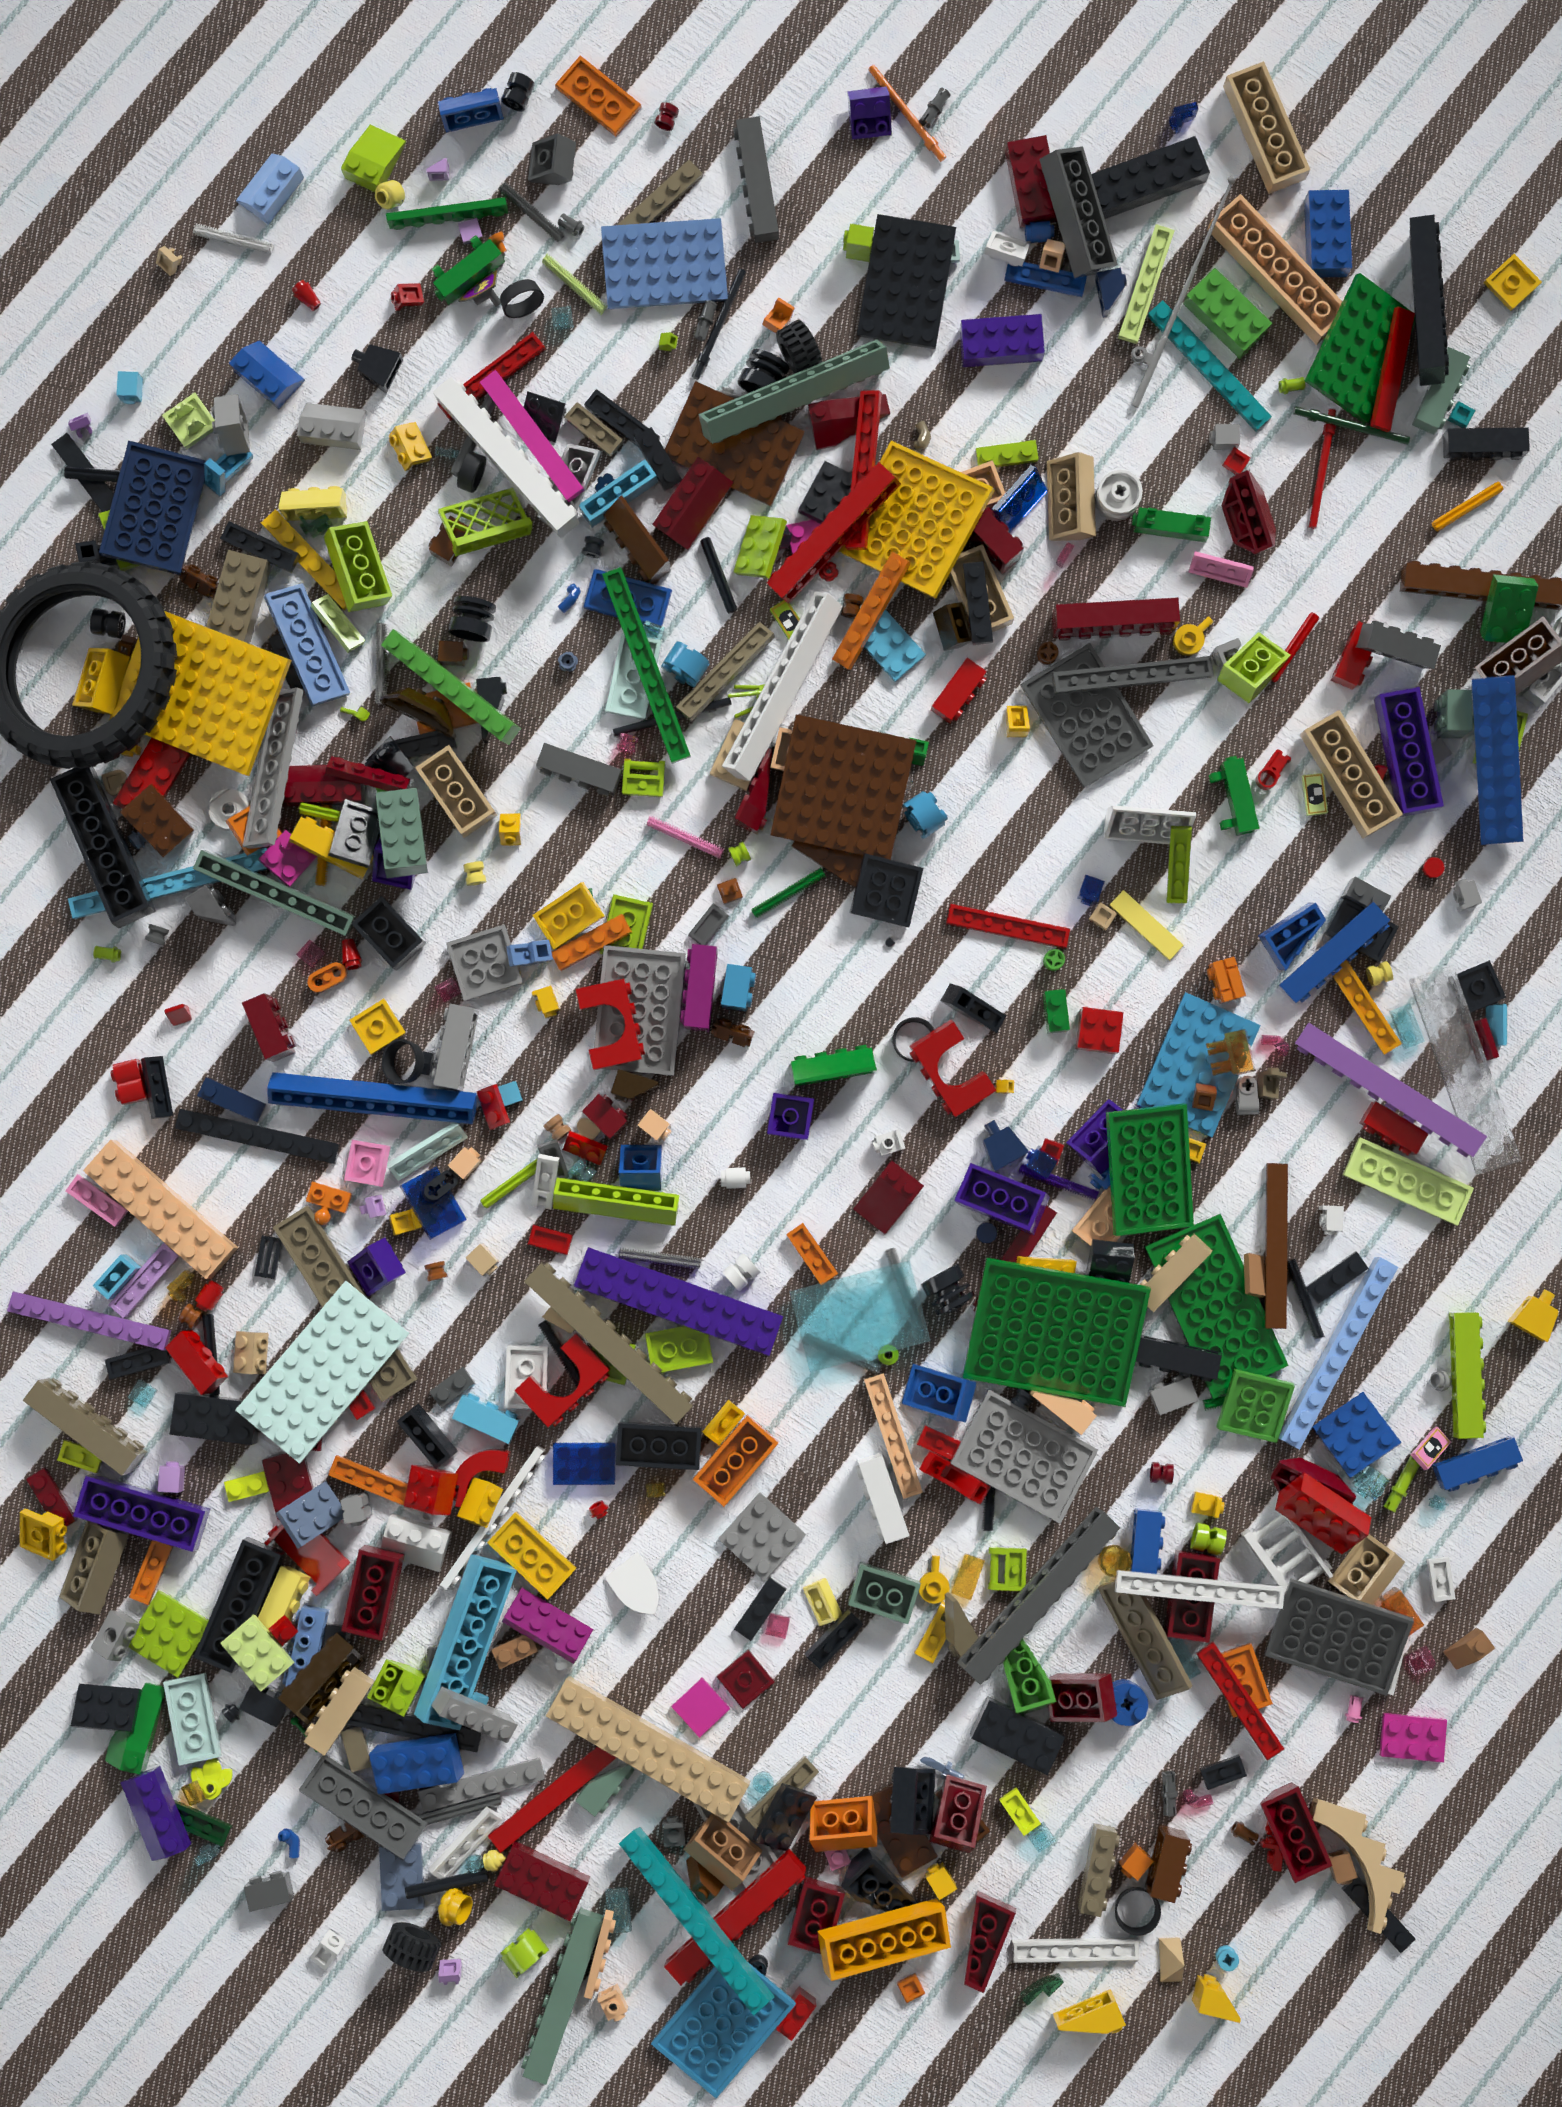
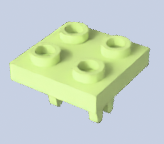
[162,393,215,450]

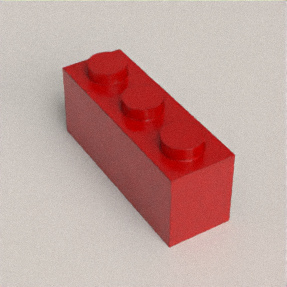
[1331,621,1373,690]
[931,657,987,724]
[1359,1101,1429,1156]
[165,1330,228,1395]

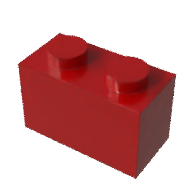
[776,1986,817,2041]

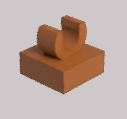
[717,878,743,904]

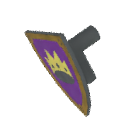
[458,270,501,307]

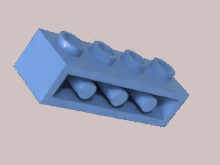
[282,1605,330,1687]

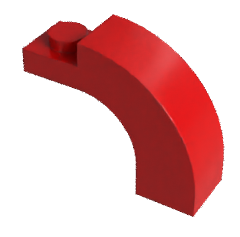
[453,1449,511,1508]
[919,1451,991,1505]

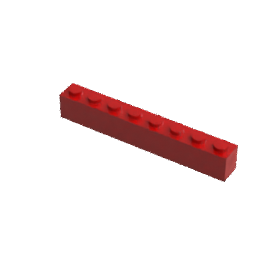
[767,462,901,604]
[664,1849,806,1986]

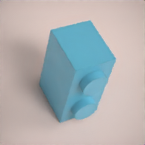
[93,1254,141,1300]

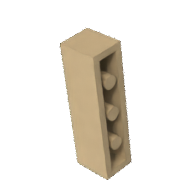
[1139,1234,1212,1313]
[304,1667,375,1756]

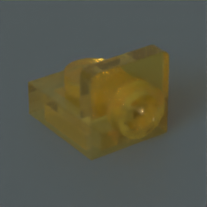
[166,1270,194,1302]

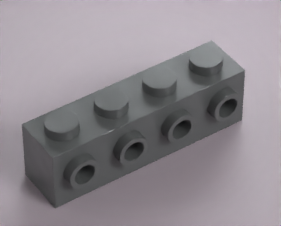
[1357,621,1441,669]
[536,743,622,797]

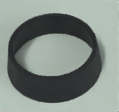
[500,279,544,318]
[892,1017,935,1062]
[382,1039,424,1084]
[1115,1887,1161,1936]

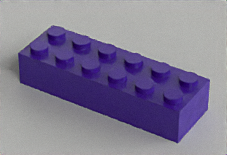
[1374,687,1444,817]
[73,1473,211,1552]

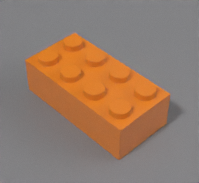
[693,1414,779,1507]

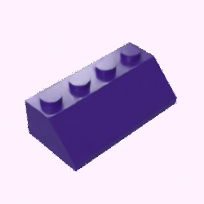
[120,1765,191,1861]

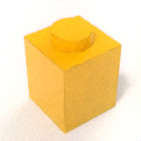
[925,1862,957,1900]

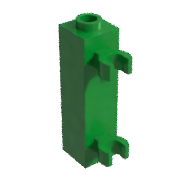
[432,235,505,306]
[1131,507,1212,543]
[1209,756,1260,836]

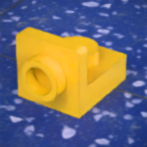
[1191,1491,1224,1518]

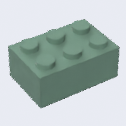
[848,1562,921,1624]

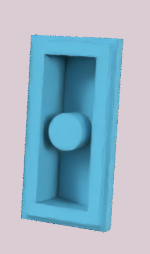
[1486,1004,1507,1047]

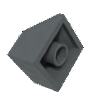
[528,133,576,185]

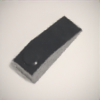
[476,677,507,743]
[940,983,1007,1033]

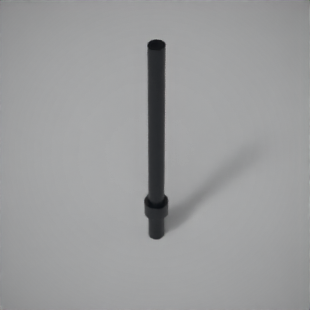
[692,269,746,380]
[613,697,732,737]

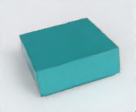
[1447,401,1476,428]

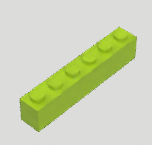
[553,1178,679,1226]
[1449,1312,1486,1439]

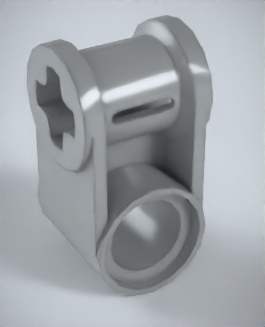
[1235,1076,1259,1115]

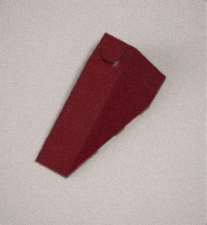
[734,748,772,834]

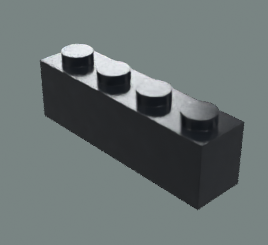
[1443,427,1530,461]
[1135,1335,1223,1382]

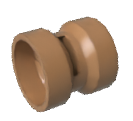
[543,1114,571,1141]

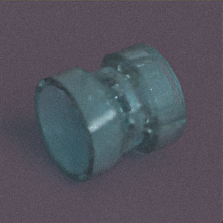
[568,1158,597,1182]

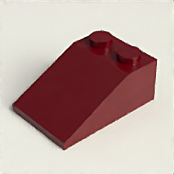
[853,1160,924,1234]
[929,1775,987,1853]

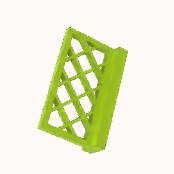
[438,487,532,556]

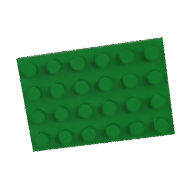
[1304,273,1415,424]
[1106,1103,1194,1236]

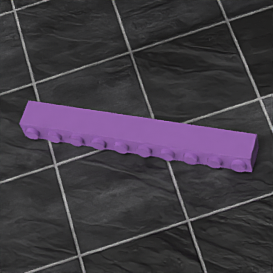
[1295,1023,1487,1158]

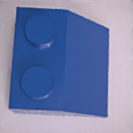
[619,1145,662,1191]

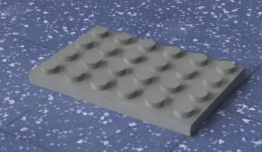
[594,945,686,1076]
[950,1390,1098,1524]

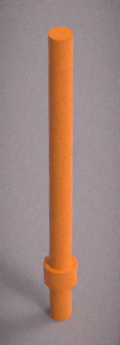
[868,65,946,162]

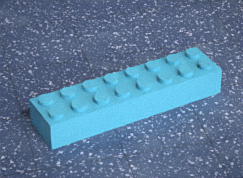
[414,1554,517,1730]

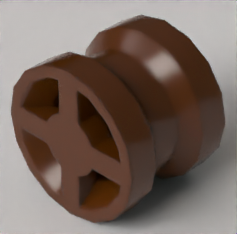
[1037,642,1059,665]

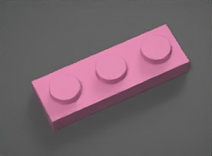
[1188,551,1254,588]
[65,1174,128,1227]

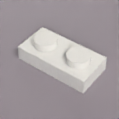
[1427,1556,1456,1602]

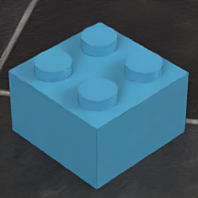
[721,964,756,1012]

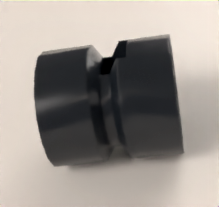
[501,72,535,112]
[90,608,126,639]

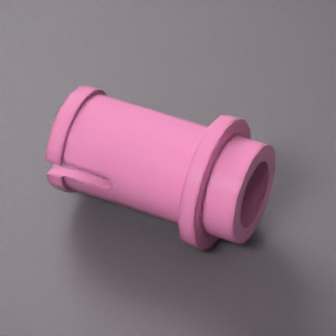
[1345,1695,1363,1723]

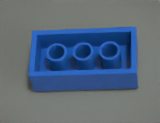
[1304,189,1352,278]
[369,1733,464,1794]

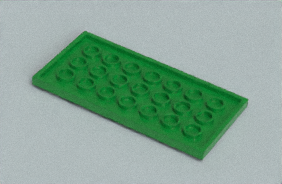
[1144,1214,1289,1399]

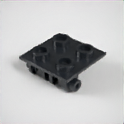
[524,391,567,443]
[365,736,415,777]

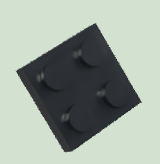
[1451,960,1506,1014]

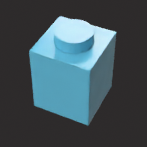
[117,371,143,404]

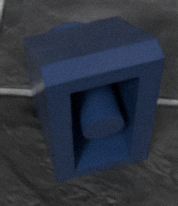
[1095,267,1127,318]

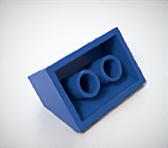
[438,88,504,133]
[229,340,305,410]

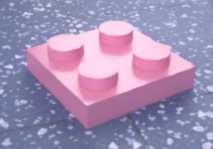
[344,1140,391,1187]

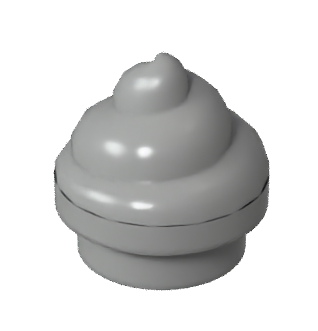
[1430,1370,1452,1391]

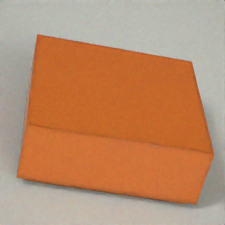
[897,1973,925,2003]

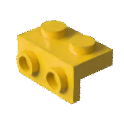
[389,422,432,471]

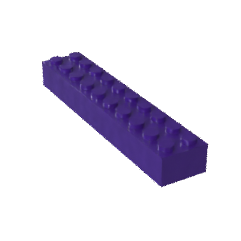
[574,1247,783,1356]

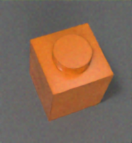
[1119,1843,1154,1881]

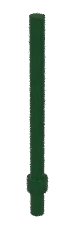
[1293,406,1410,445]

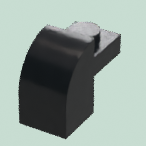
[75,540,118,566]

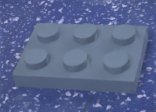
[275,1481,344,1548]
[379,1843,425,1911]

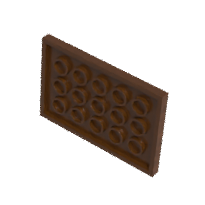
[665,381,806,507]

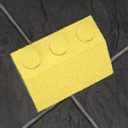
[279,486,347,521]

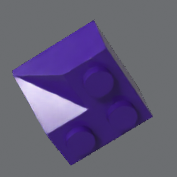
[767,1093,814,1141]

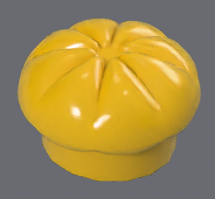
[438,1888,473,1926]

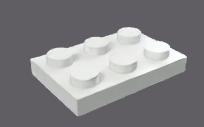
[504,1345,549,1409]

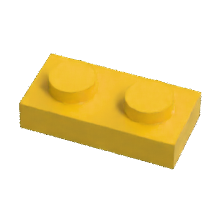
[702,1400,745,1445]

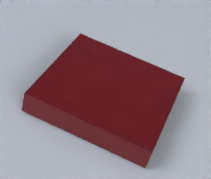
[716,1649,775,1709]

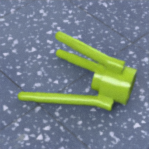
[728,684,765,718]

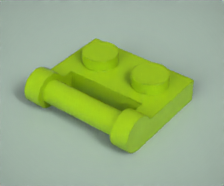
[622,758,665,797]
[988,1546,1027,1591]

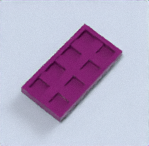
[502,1588,594,1664]

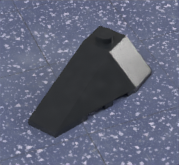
[841,1848,920,1912]

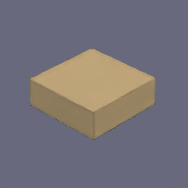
[1088,902,1117,931]

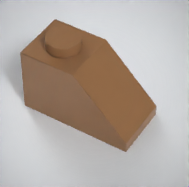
[1443,1627,1496,1670]

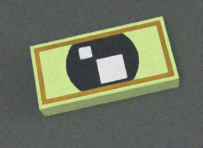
[1301,773,1328,816]

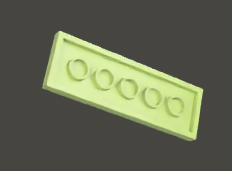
[1343,1137,1474,1226]

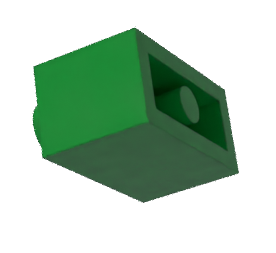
[1042,989,1070,1034]

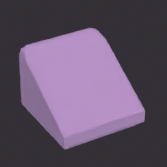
[427,158,449,181]

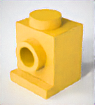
[532,985,560,1019]

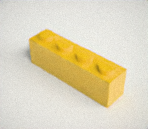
[289,816,374,880]

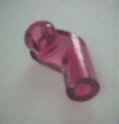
[1261,1035,1290,1057]
[1183,1789,1214,1809]

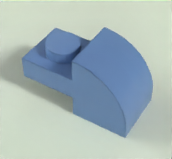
[506,940,553,967]

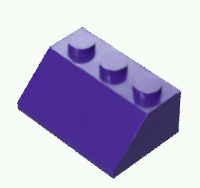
[1066,1099,1123,1175]

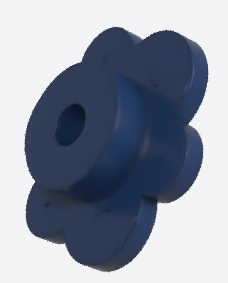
[595,473,615,492]

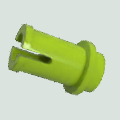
[1278,377,1306,395]
[93,946,121,963]

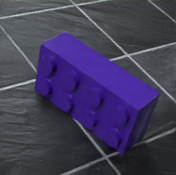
[959,314,1045,367]
[954,1163,1050,1235]

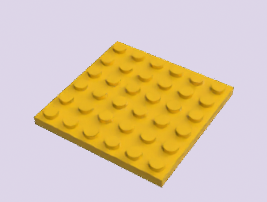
[838,441,995,599]

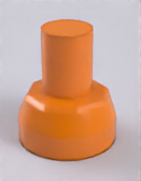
[488,232,507,254]

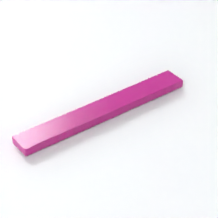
[480,370,585,502]

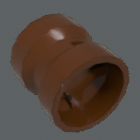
[841,593,864,619]

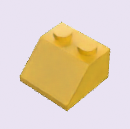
[1192,1974,1241,2023]

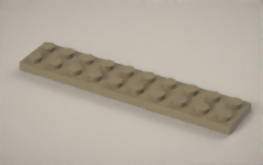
[273,1205,418,1402]

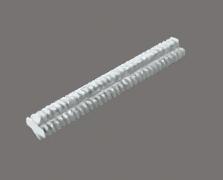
[193,223,274,254]

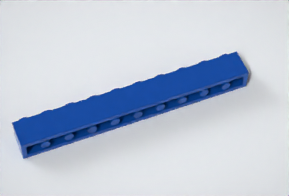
[267,1072,477,1124]

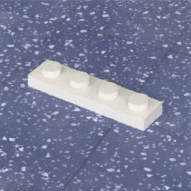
[428,1806,503,1879]

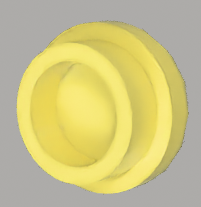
[483,1850,506,1872]

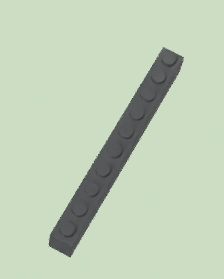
[957,1507,1120,1685]

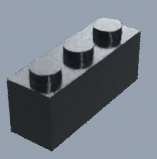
[396,1403,458,1469]

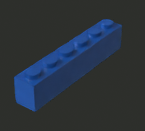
[1279,902,1390,1003]

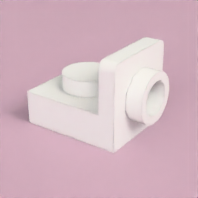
[309,1930,345,1970]

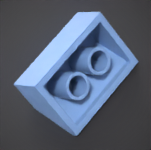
[236,154,304,225]

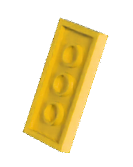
[487,1511,576,1600]

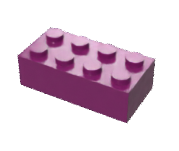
[680,944,718,1032]

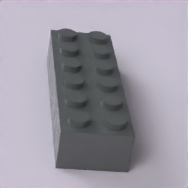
[1039,146,1118,278]

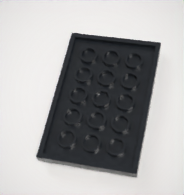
[857,214,957,349]

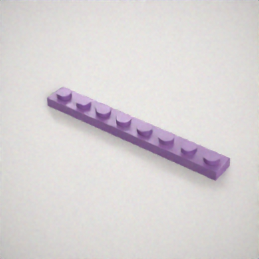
[7,1291,171,1351]

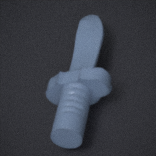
[920,1757,964,1780]

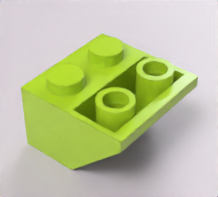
[367,1659,426,1717]

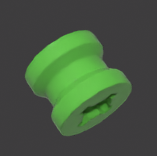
[1043,949,1065,971]

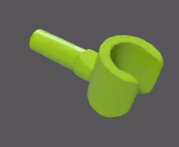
[340,707,370,721]

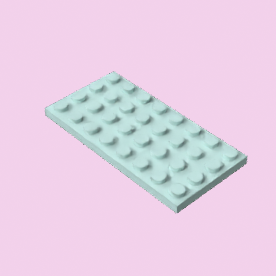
[236,1281,410,1464]

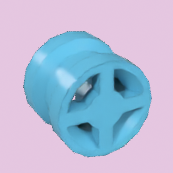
[1215,1945,1239,1971]

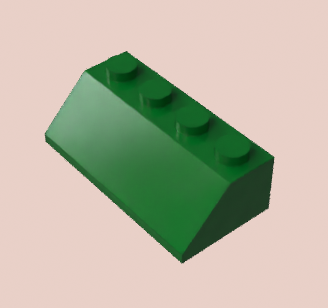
[791,1045,877,1087]

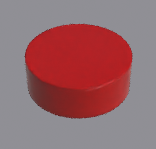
[1422,857,1445,878]

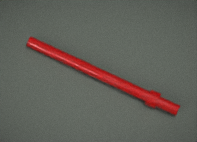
[1309,409,1337,529]

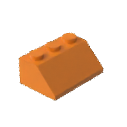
[810,1796,877,1852]

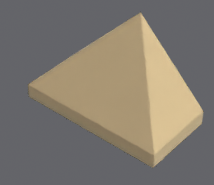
[1159,1937,1184,1982]

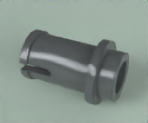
[558,213,584,236]

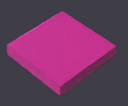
[671,1677,730,1738]

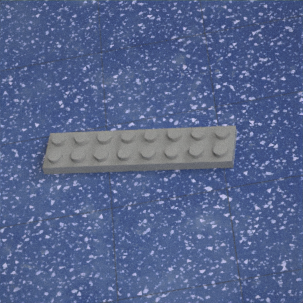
[242,688,304,849]

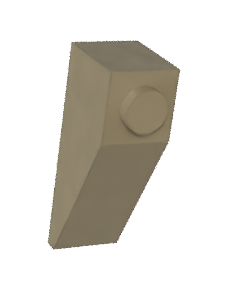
[945,1592,978,1658]

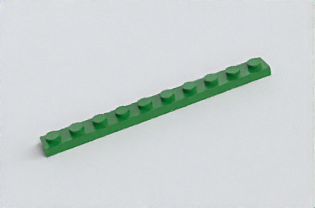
[602,567,691,764]

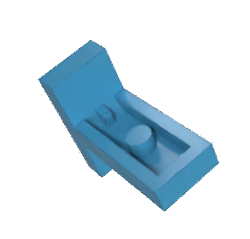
[204,452,253,497]

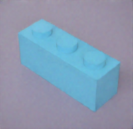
[452,1393,521,1444]

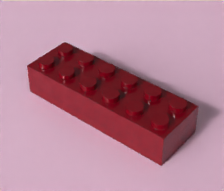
[1052,597,1180,641]

